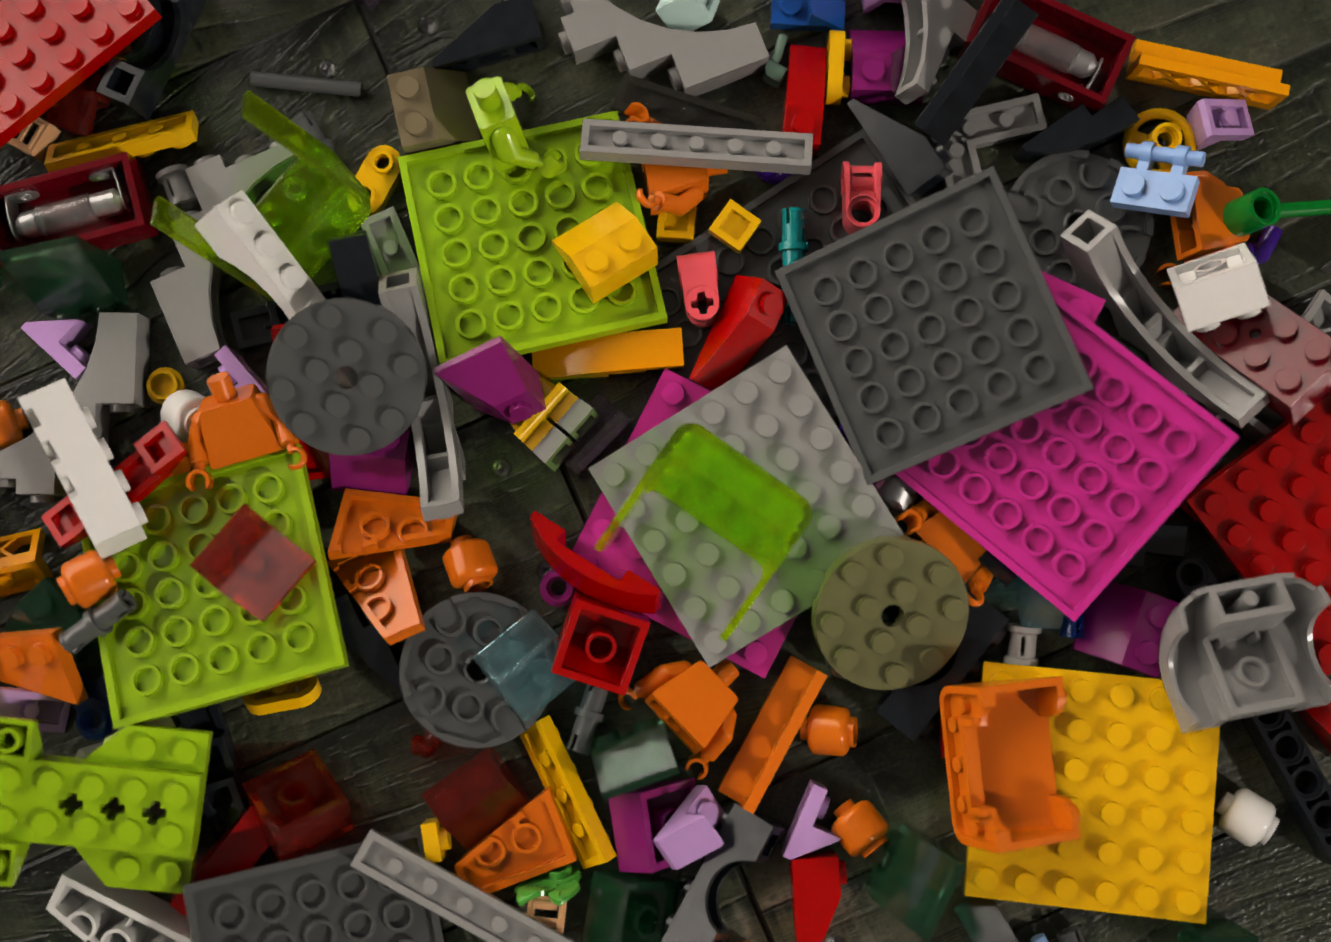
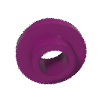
[540,570,578,607]

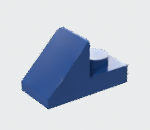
[770,0,846,32]

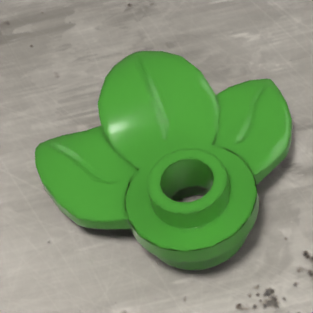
[514,864,582,907]

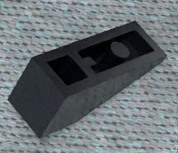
[432,0,545,72]
[847,99,954,199]

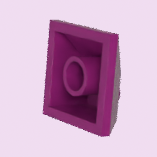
[848,30,923,106]
[434,336,546,424]

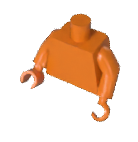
[624,102,728,216]
[1156,170,1250,288]
[186,372,307,492]
[894,498,994,607]
[617,659,739,780]

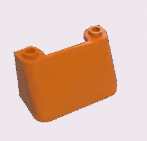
[939,676,1081,853]

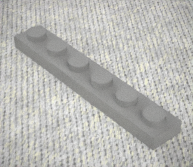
[580,119,813,175]
[350,829,576,942]

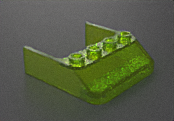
[150,90,371,301]
[594,423,812,642]

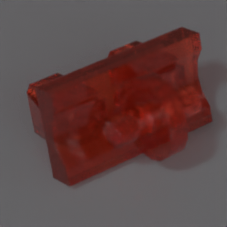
[47,71,110,137]

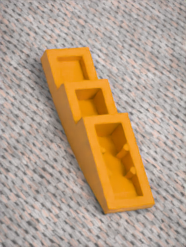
[532,328,684,380]

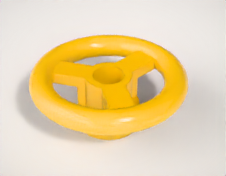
[1122,108,1196,173]

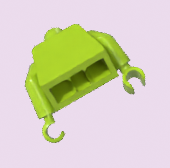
[465,76,565,178]

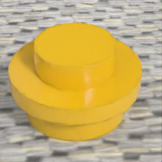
[146,367,186,405]

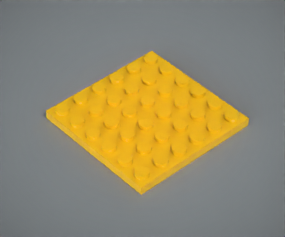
[963,661,1220,924]

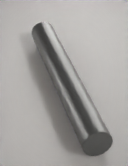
[250,71,364,97]

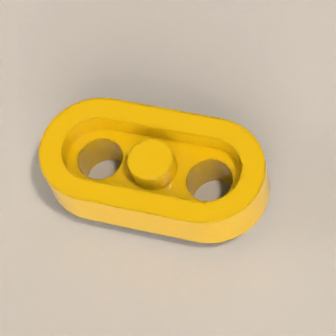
[824,30,852,106]
[346,145,402,218]
[242,675,322,716]

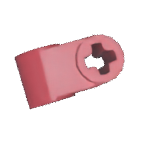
[840,161,883,235]
[676,251,720,328]

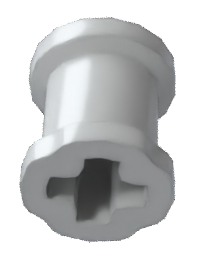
[155,164,200,213]
[1003,623,1042,666]

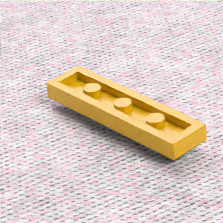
[44,110,199,173]
[520,715,617,870]

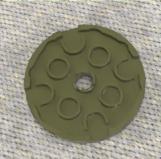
[811,535,969,690]

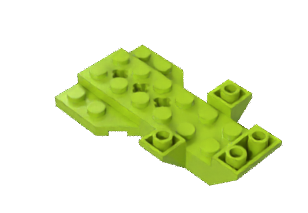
[0,716,213,894]

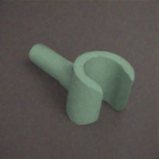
[762,34,788,88]

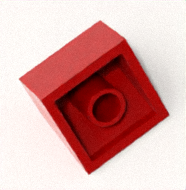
[551,591,650,696]

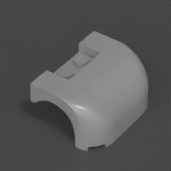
[1159,573,1331,734]

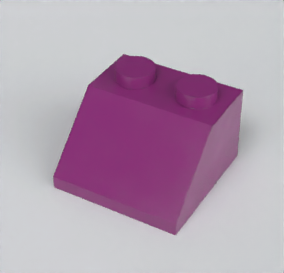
[329,425,415,496]
[1072,581,1180,678]
[608,777,695,873]

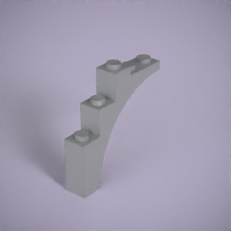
[557,0,769,100]
[895,0,978,105]
[150,138,310,370]
[1060,209,1269,429]
[378,267,466,522]
[0,312,151,504]

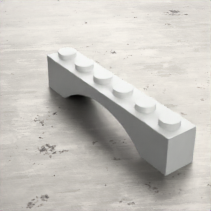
[194,190,358,387]

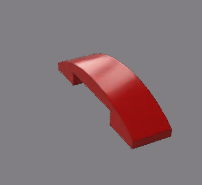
[41,420,188,548]
[530,511,661,614]

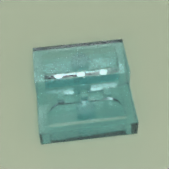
[473,608,575,723]

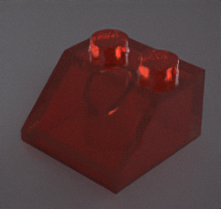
[190,503,317,622]
[421,747,530,850]
[242,749,354,862]

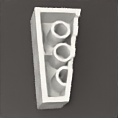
[17,378,148,559]
[46,860,191,942]

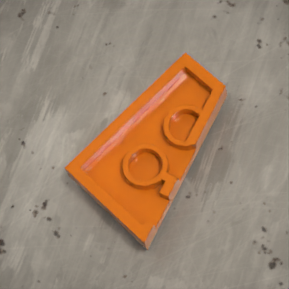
[327,488,458,560]
[327,549,426,645]
[0,627,88,705]
[454,785,577,894]

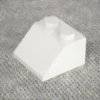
[1166,242,1270,332]

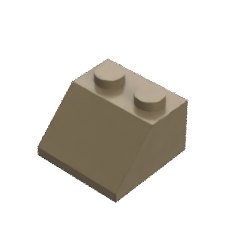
[387,67,481,155]

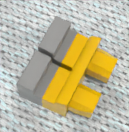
[510,377,601,472]

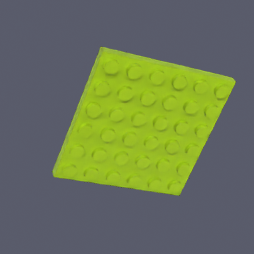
[397,110,668,364]
[81,443,349,730]

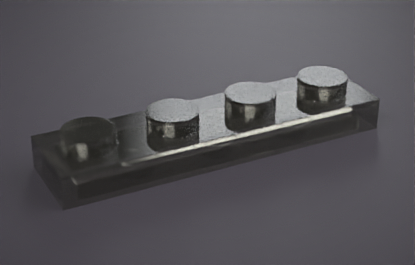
[612,73,766,130]

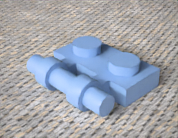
[1110,141,1206,218]

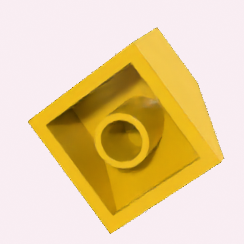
[552,202,658,304]

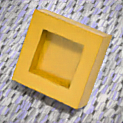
[708,199,762,254]
[656,205,698,244]
[420,816,452,863]

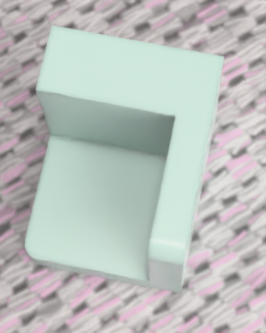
[655,0,720,31]

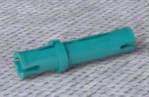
[779,207,809,325]

